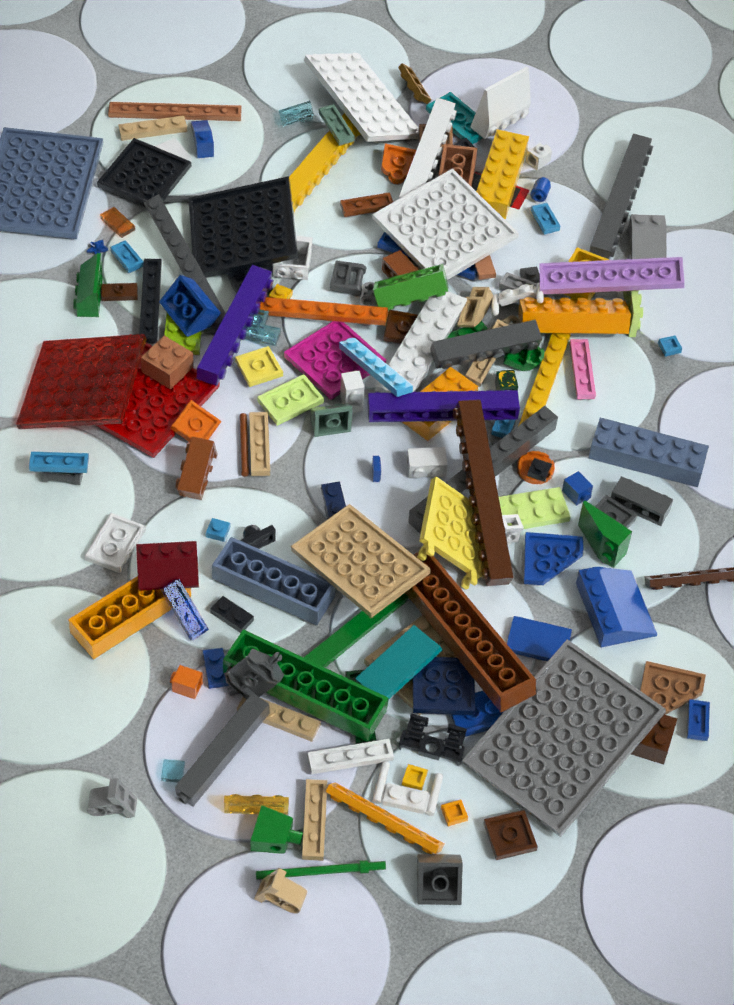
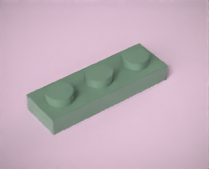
[319,104,355,146]

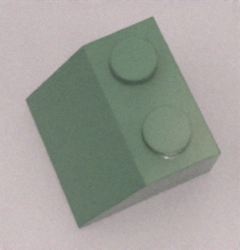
[310,403,353,437]

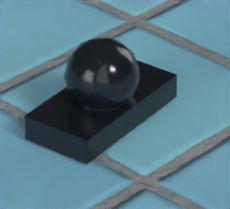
[240,525,276,549]

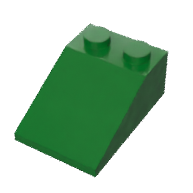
[578,501,632,568]

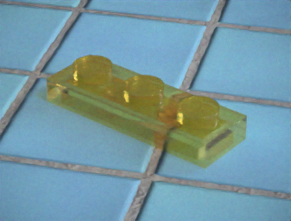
[224,794,289,815]

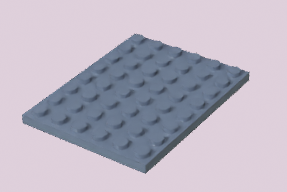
[0,127,104,239]

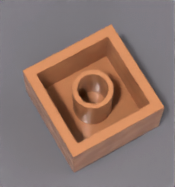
[141,336,194,389]

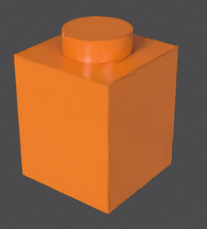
[170,665,203,699]

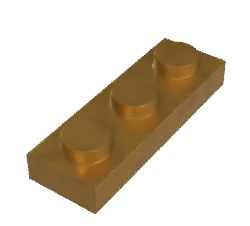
[398,63,432,104]

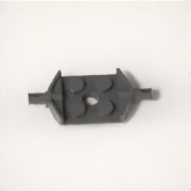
[225,649,284,699]

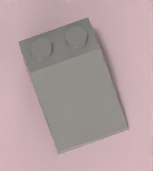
[628,214,667,259]

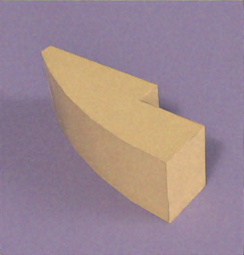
[457,287,493,327]

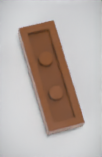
[340,192,393,217]

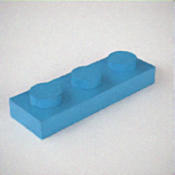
[29,452,89,473]

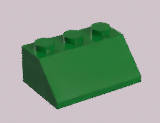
[73,253,103,317]

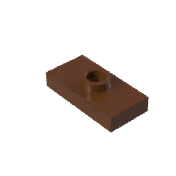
[102,283,138,301]

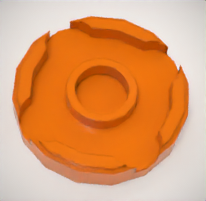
[517,451,555,484]

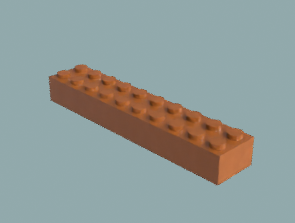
[405,552,536,712]

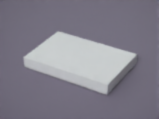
[84,513,146,573]

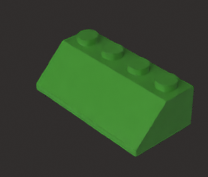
[373,264,449,310]

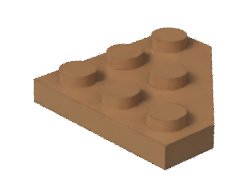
[640,661,706,715]

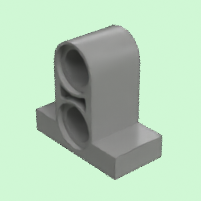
[87,778,137,818]

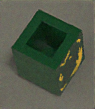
[495,370,518,391]

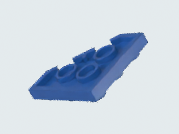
[524,532,583,585]

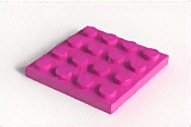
[284,321,386,400]

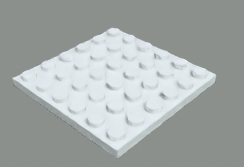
[372,168,519,280]

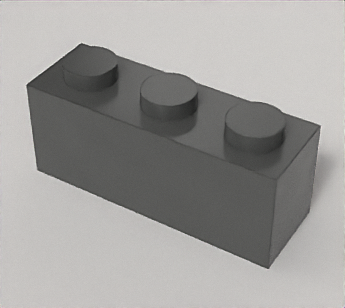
[611,476,673,526]

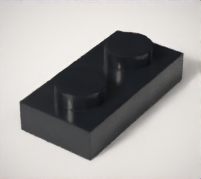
[210,596,254,633]

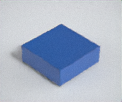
[372,455,381,482]

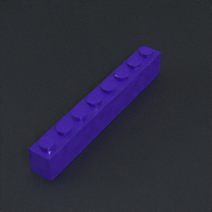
[197,265,274,386]
[367,390,520,422]

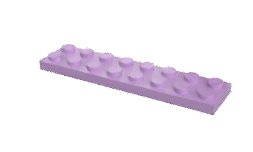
[539,257,685,294]

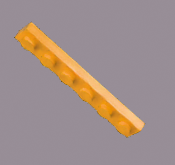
[326,782,445,854]

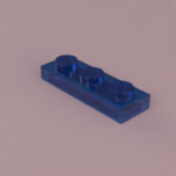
[160,578,209,640]

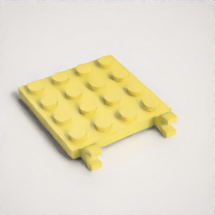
[417,477,483,590]

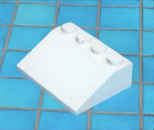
[471,67,531,139]

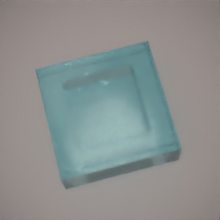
[161,759,185,783]

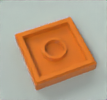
[170,400,222,442]

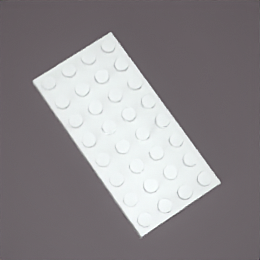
[304,53,419,142]

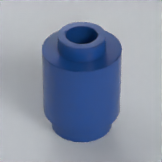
[530,177,551,202]

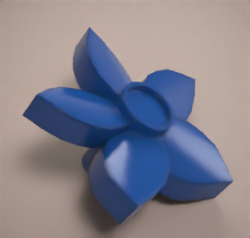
[87,240,108,254]

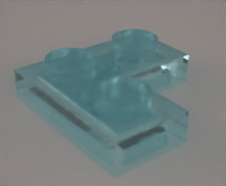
[245,310,281,346]

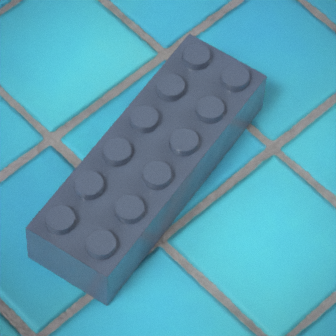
[589,417,709,487]
[212,537,336,625]

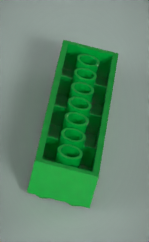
[223,629,389,742]

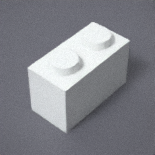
[340,371,365,413]
[407,447,448,478]

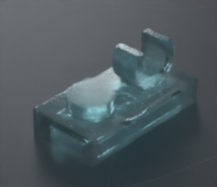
[279,101,314,126]

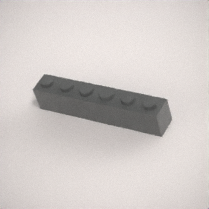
[430,320,542,369]

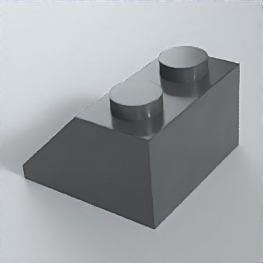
[417,854,463,905]

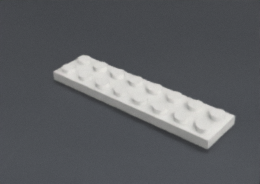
[375,292,467,393]

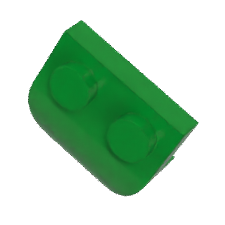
[504,347,544,371]

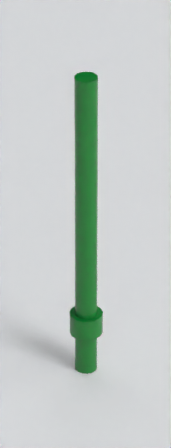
[256,860,386,880]

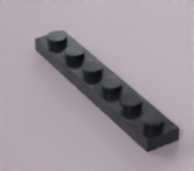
[139,258,162,343]

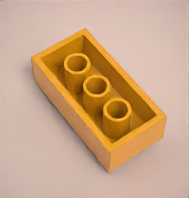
[402,367,478,441]

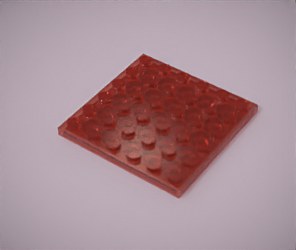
[16,334,147,429]

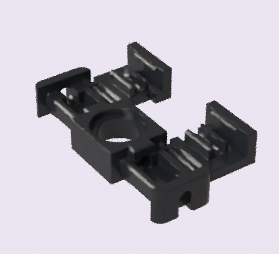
[399,713,467,766]

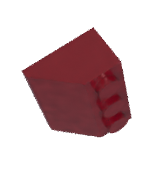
[136,541,199,591]

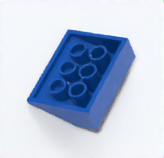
[576,567,657,648]

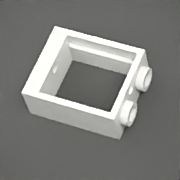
[273,236,313,280]

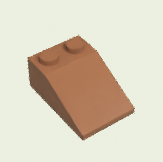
[439,144,477,187]

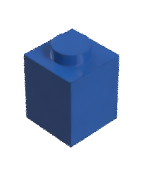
[562,471,593,506]

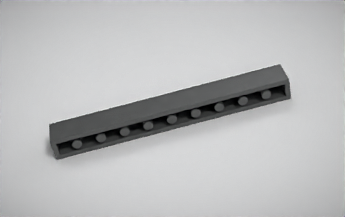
[589,133,654,259]
[408,406,558,534]

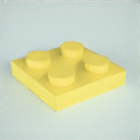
[235,346,283,387]

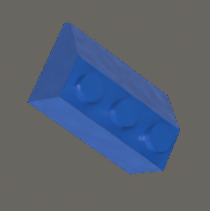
[159,275,221,337]

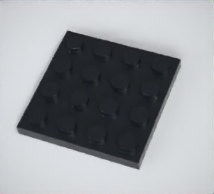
[97,138,192,207]

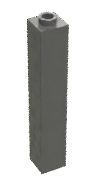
[175,693,270,807]

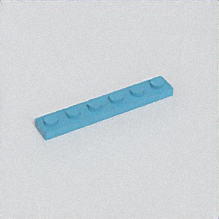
[339,338,413,397]

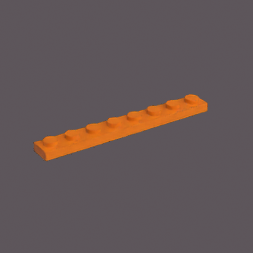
[258,297,388,326]

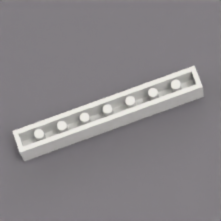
[398,98,457,199]

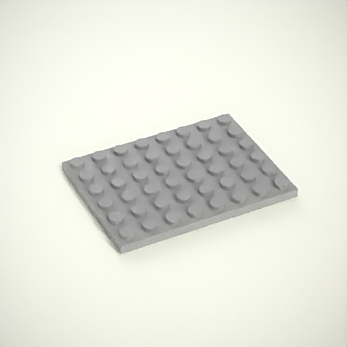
[462,639,666,837]

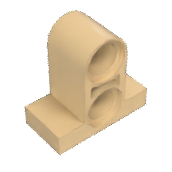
[254,868,307,914]

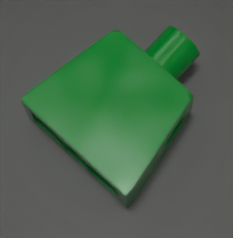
[251,805,303,854]

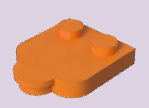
[381,143,416,184]

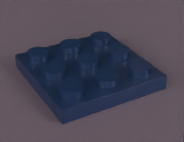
[413,657,475,715]

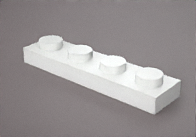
[307,739,394,775]

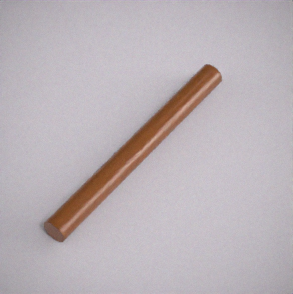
[239,413,249,477]

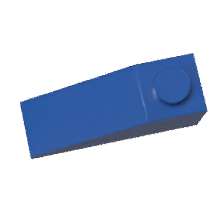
[191,120,214,158]

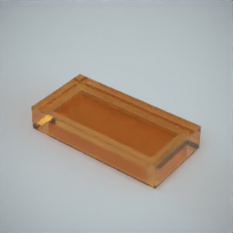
[100,207,135,238]

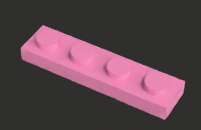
[569,339,596,399]

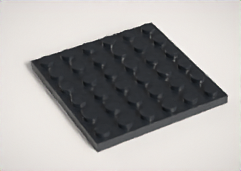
[189,176,298,278]

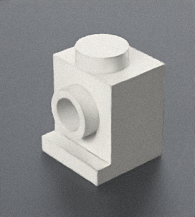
[525,143,552,171]
[502,514,524,545]

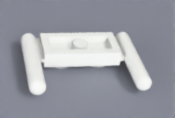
[492,283,544,316]
[372,761,443,816]

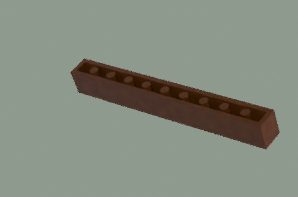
[453,399,514,586]

